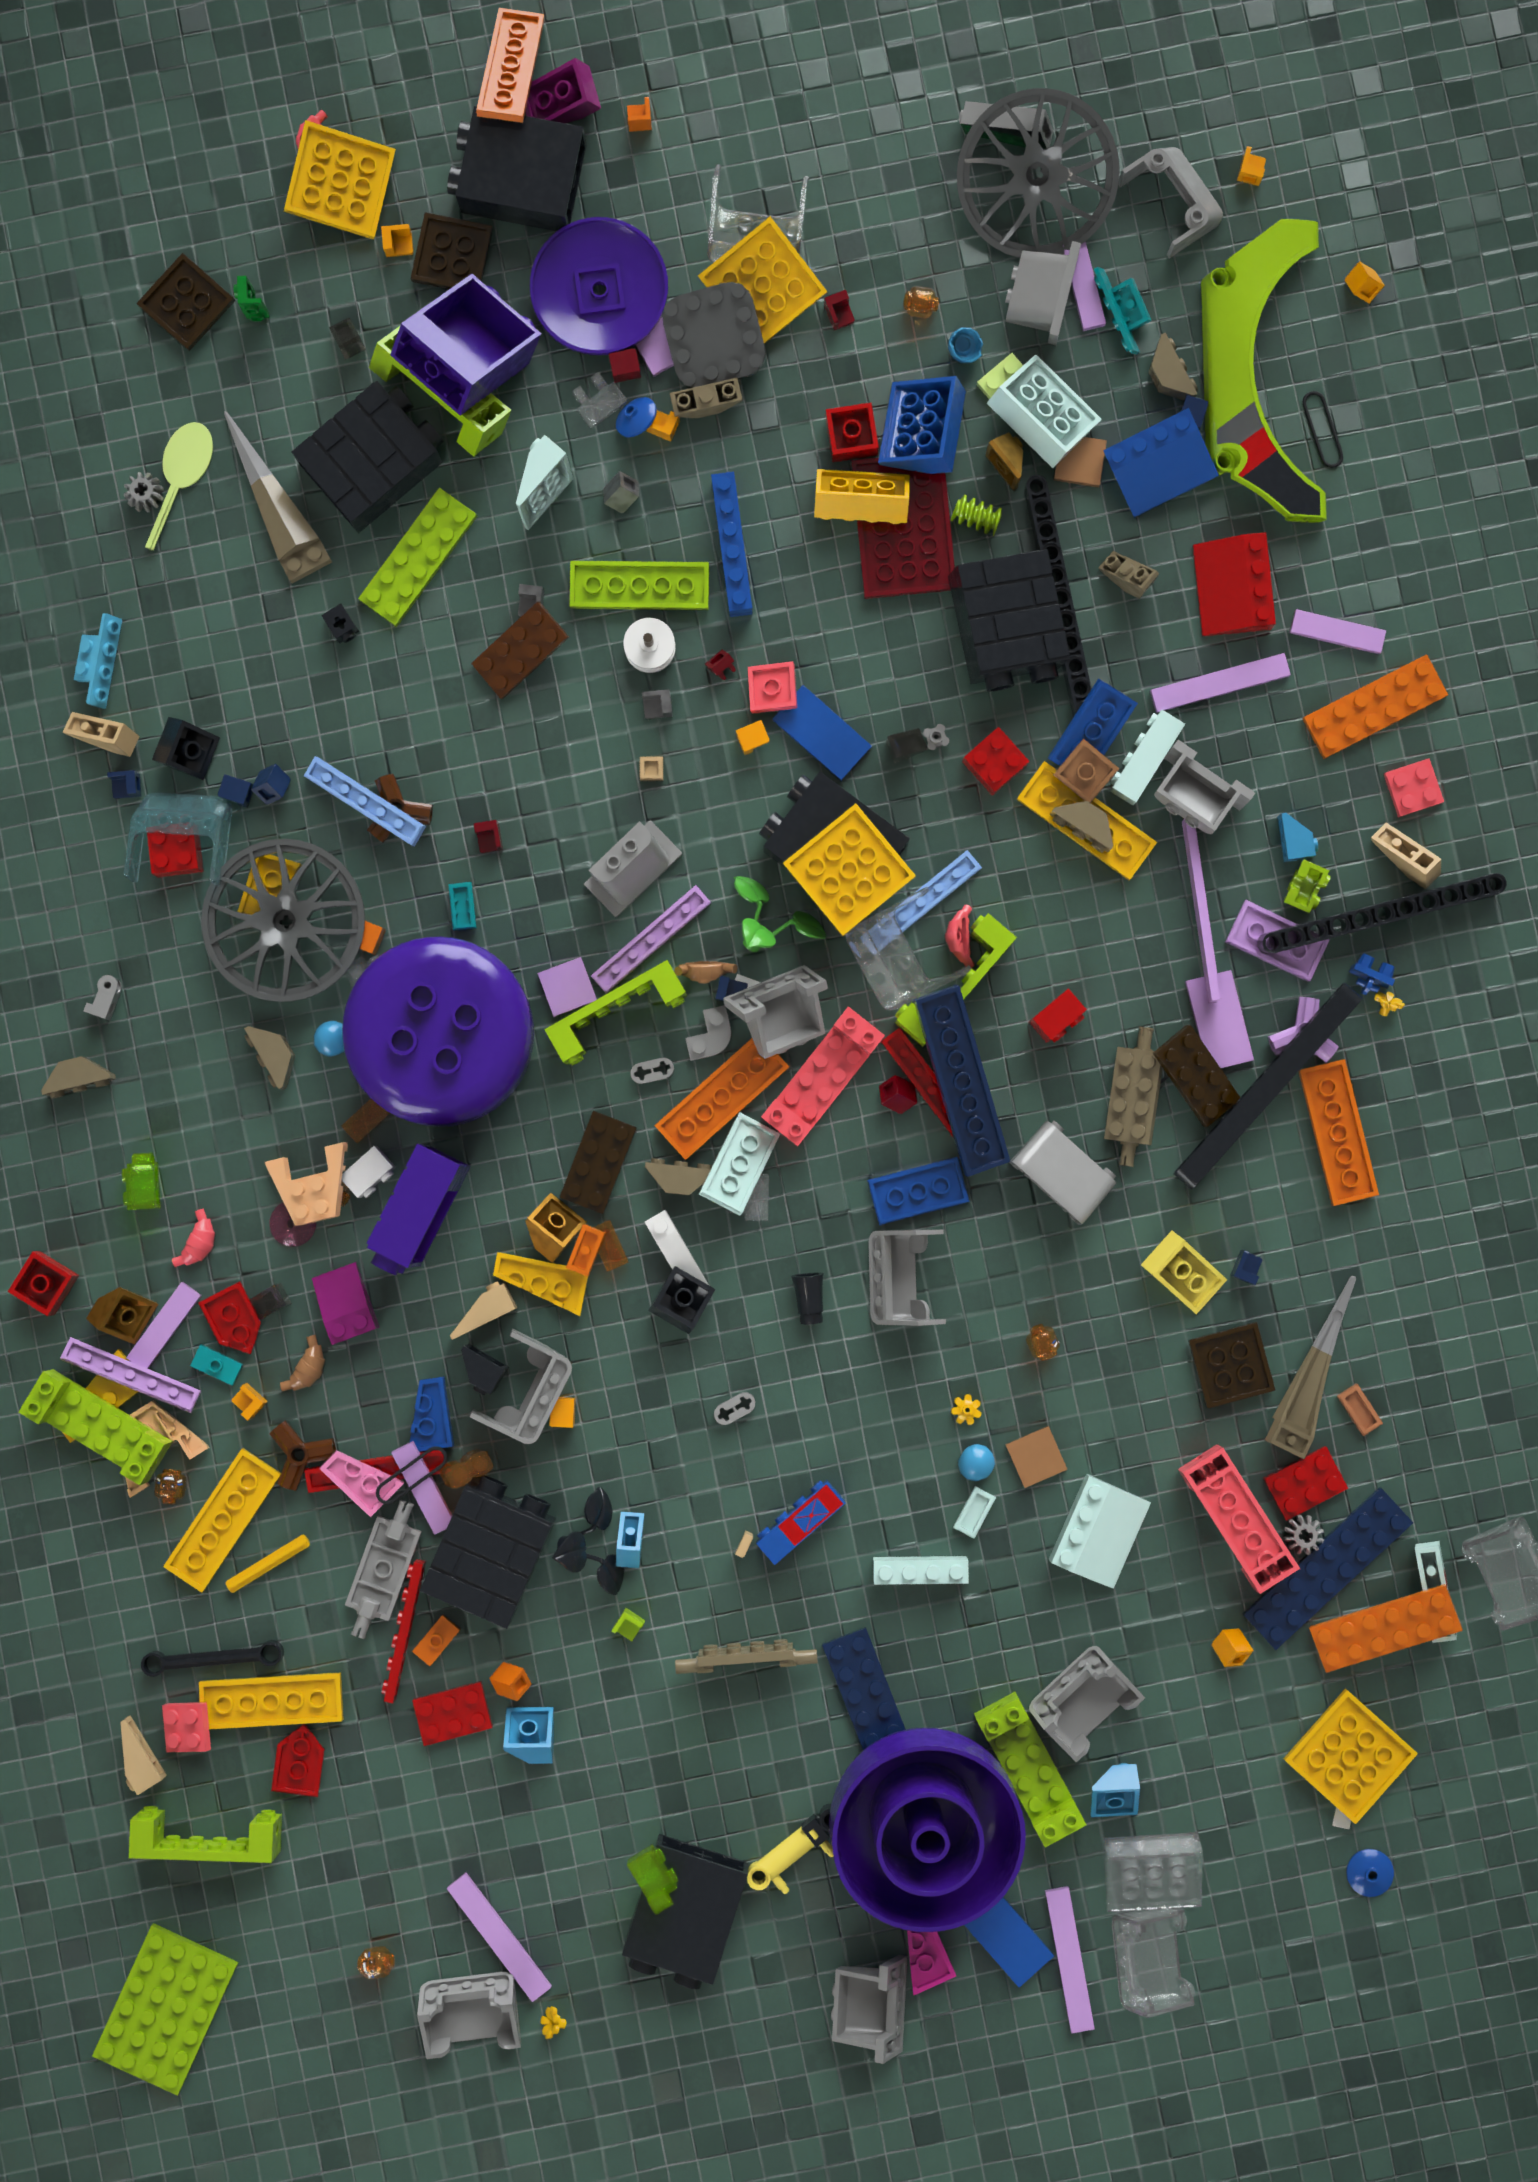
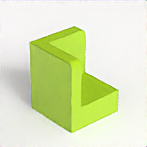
[612,1608,645,1641]

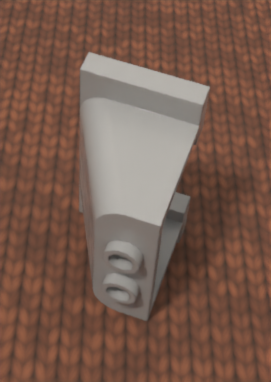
[1005,241,1081,345]
[1154,740,1255,834]
[584,820,683,918]
[723,965,828,1059]
[831,1955,907,2064]

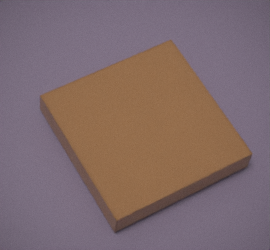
[1054,437,1107,488]
[1053,739,1119,803]
[1005,1426,1068,1488]

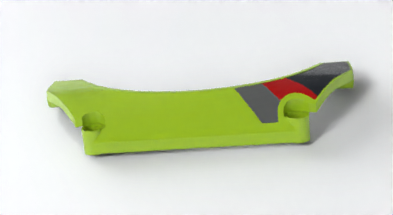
[1201,219,1327,523]

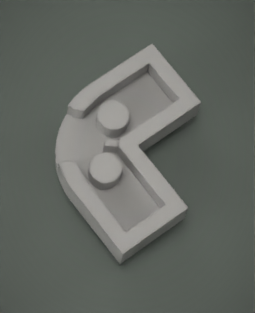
[685,1005,731,1061]

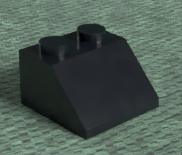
[152,717,220,780]
[648,1266,715,1334]
[461,1344,509,1395]

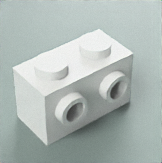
[342,1146,396,1198]

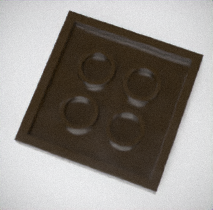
[410,212,493,289]
[136,253,235,351]
[1188,1322,1275,1408]

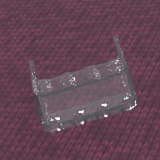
[707,164,809,263]
[846,886,971,1011]

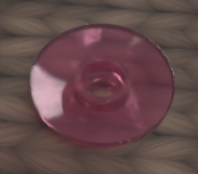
[269,1202,316,1247]

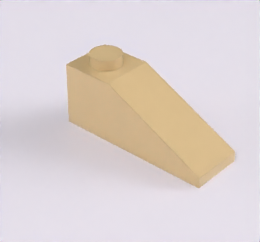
[63,712,140,757]
[1371,823,1441,889]
[450,1281,517,1340]
[121,1716,167,1795]

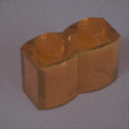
[439,1449,494,1488]

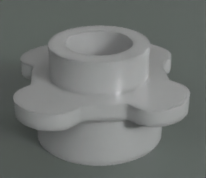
[923,724,949,750]

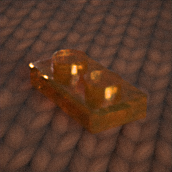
[341,1099,390,1143]
[594,1220,629,1272]

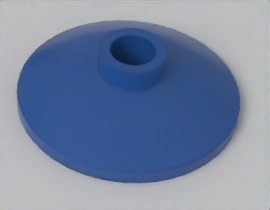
[616,397,657,437]
[1346,1849,1394,1897]

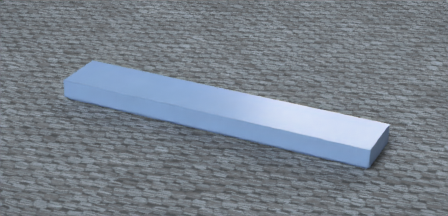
[304,756,426,846]
[859,850,982,955]

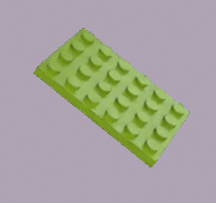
[92,1923,239,2096]

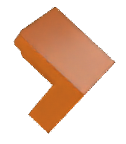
[627,97,652,132]
[360,921,386,955]
[489,1662,532,1701]

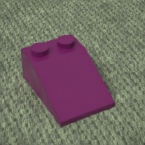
[525,58,601,123]
[312,1262,380,1345]

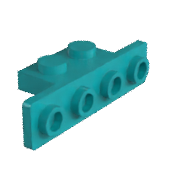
[1094,267,1152,355]

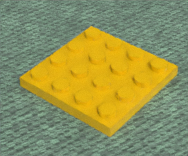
[283,120,396,240]
[698,216,828,344]
[783,803,916,936]
[1283,1688,1418,1824]

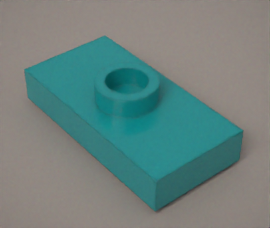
[448,882,477,931]
[190,1344,244,1386]

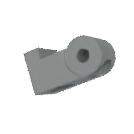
[84,975,122,1021]

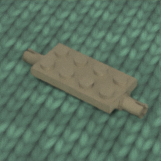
[1104,1027,1163,1167]
[675,1639,818,1674]

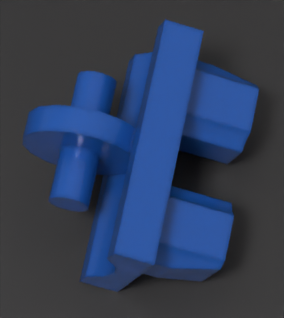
[1349,954,1395,995]

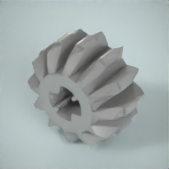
[124,472,164,512]
[1283,1515,1324,1555]

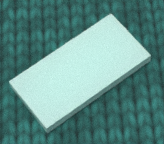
[699,1112,780,1216]

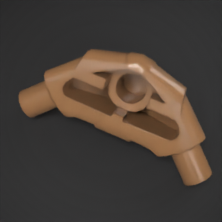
[674,961,738,984]
[280,1335,325,1391]

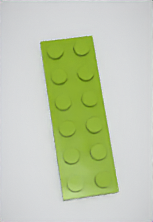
[358,487,478,627]
[570,561,709,610]

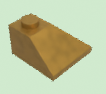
[985,432,1023,491]
[525,1193,587,1263]
[86,1287,158,1345]

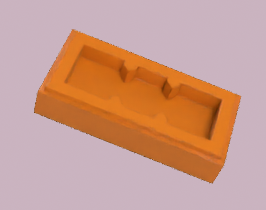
[412,1614,461,1666]

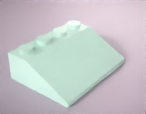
[987,355,1101,468]
[516,435,573,530]
[1049,1474,1151,1589]

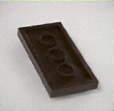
[1153,1024,1240,1127]
[560,1111,637,1214]

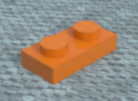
[566,1224,606,1277]

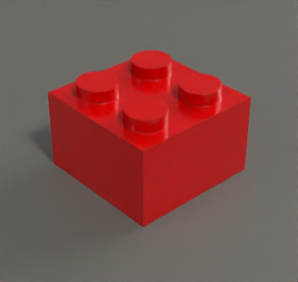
[825,402,879,462]
[962,727,1030,796]
[146,822,204,877]
[1029,988,1087,1043]
[7,1251,79,1316]

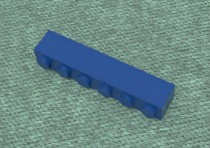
[711,471,753,617]

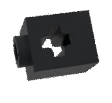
[321,603,359,643]

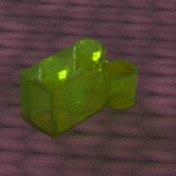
[122,1152,161,1210]
[627,1844,678,1915]

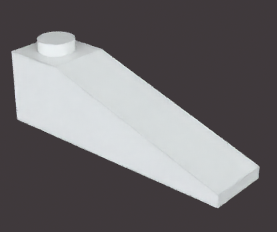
[645,1210,709,1285]

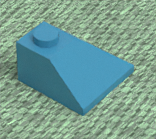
[503,1707,554,1764]
[1090,1763,1140,1817]

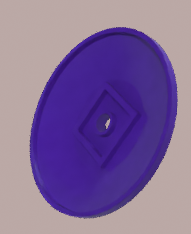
[530,217,668,355]

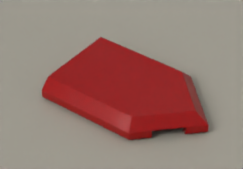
[198,1281,261,1354]
[271,1724,325,1797]

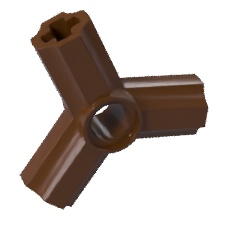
[367,773,433,843]
[269,1420,336,1491]

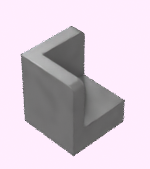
[603,471,639,513]
[518,584,544,617]
[642,689,673,719]

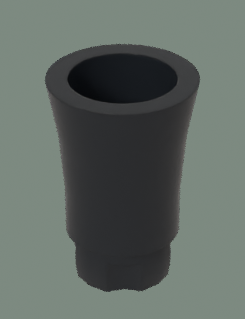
[791,1272,824,1325]

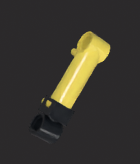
[747,1804,833,1894]

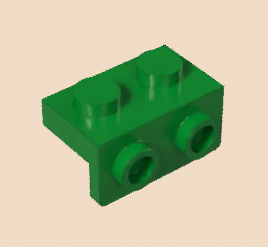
[234,276,269,322]

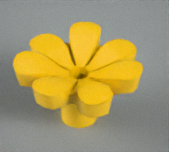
[1374,992,1405,1016]
[951,1394,982,1425]
[540,2006,566,2039]

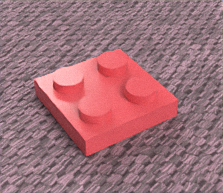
[748,661,797,714]
[1384,758,1444,818]
[162,1702,211,1752]

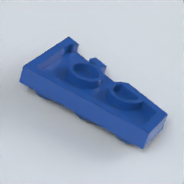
[410,1376,454,1452]

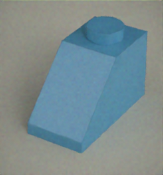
[1277,813,1318,862]
[616,1512,644,1568]

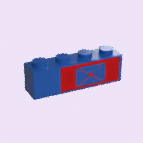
[756,1480,846,1565]

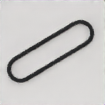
[1302,391,1343,468]
[376,1446,447,1504]

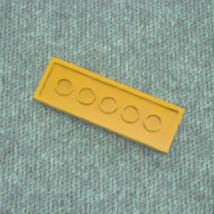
[1016,761,1157,880]
[163,1448,281,1593]
[199,1672,344,1729]

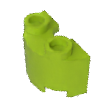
[1284,859,1331,913]

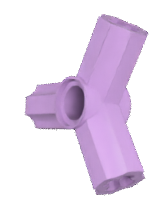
[1268,997,1339,1063]

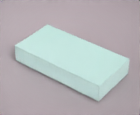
[953,1486,996,1539]

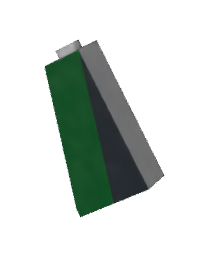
[959,101,1054,150]

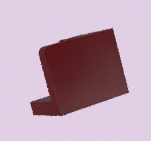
[824,290,855,331]
[609,349,641,383]
[473,820,503,854]
[879,1075,917,1114]

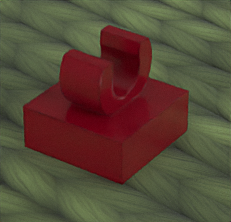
[705,649,736,680]

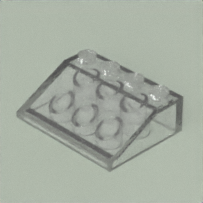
[1104,1833,1203,1912]

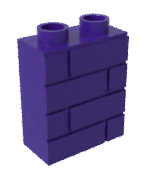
[390,274,542,416]
[366,1143,471,1275]

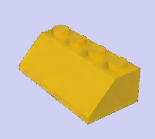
[814,469,910,524]

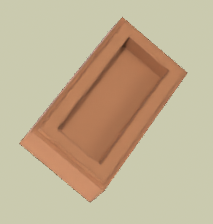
[1337,1384,1383,1436]

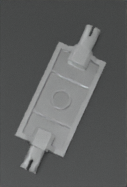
[345,1500,422,1639]

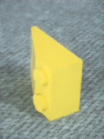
[1141,1230,1227,1315]

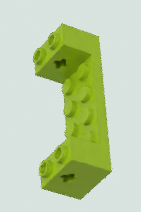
[369,326,512,456]
[895,913,1017,1047]
[544,960,687,1066]
[18,1369,173,1485]
[974,1692,1086,1848]
[129,1806,282,1863]

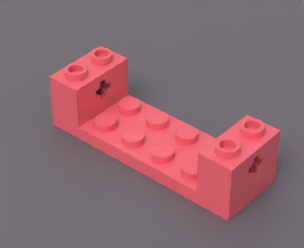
[761,1007,885,1147]
[1178,1444,1300,1594]

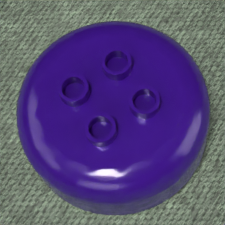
[342,936,534,1127]
[829,1728,1026,1932]

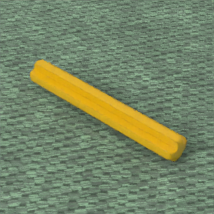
[226,1534,310,1593]

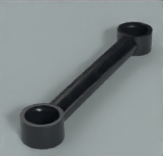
[141,1640,284,1677]

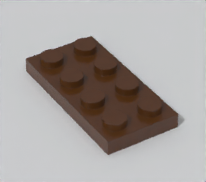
[471,602,570,699]

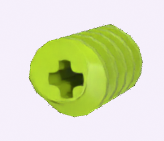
[950,494,1002,537]

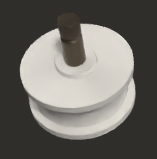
[624,618,675,673]

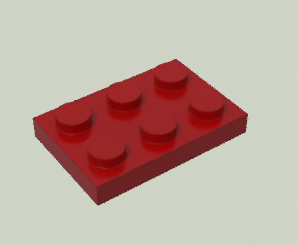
[1263,1446,1349,1521]
[412,1681,493,1746]

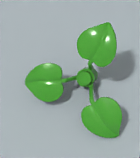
[734,876,827,952]

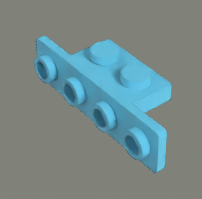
[74,613,122,709]

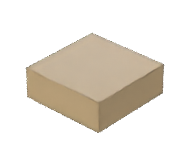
[640,757,663,781]
[735,1530,753,1558]

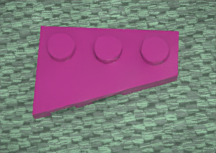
[907,1930,956,1996]

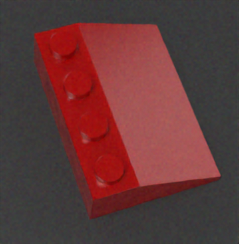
[1193,532,1276,637]

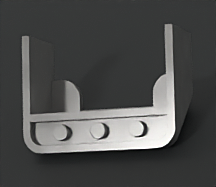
[1118,147,1223,258]
[869,1229,946,1326]
[470,1328,572,1444]

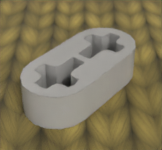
[630,1058,674,1084]
[714,1392,755,1425]

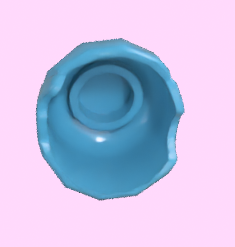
[948,327,983,364]
[313,1021,344,1057]
[958,1444,995,1482]

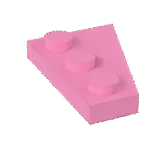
[320,1450,404,1517]

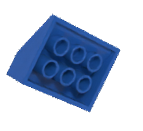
[878,376,966,474]
[1103,408,1219,518]

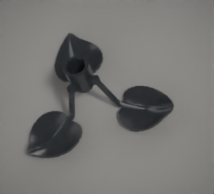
[552,1487,624,1595]

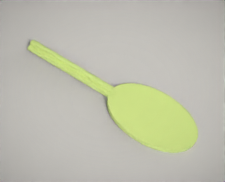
[145,422,213,551]

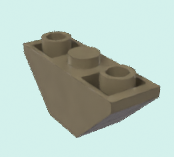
[1148,333,1198,400]
[670,378,743,418]
[1098,551,1159,599]
[1050,801,1113,853]
[244,1026,296,1090]
[41,1056,116,1099]
[645,1158,711,1195]

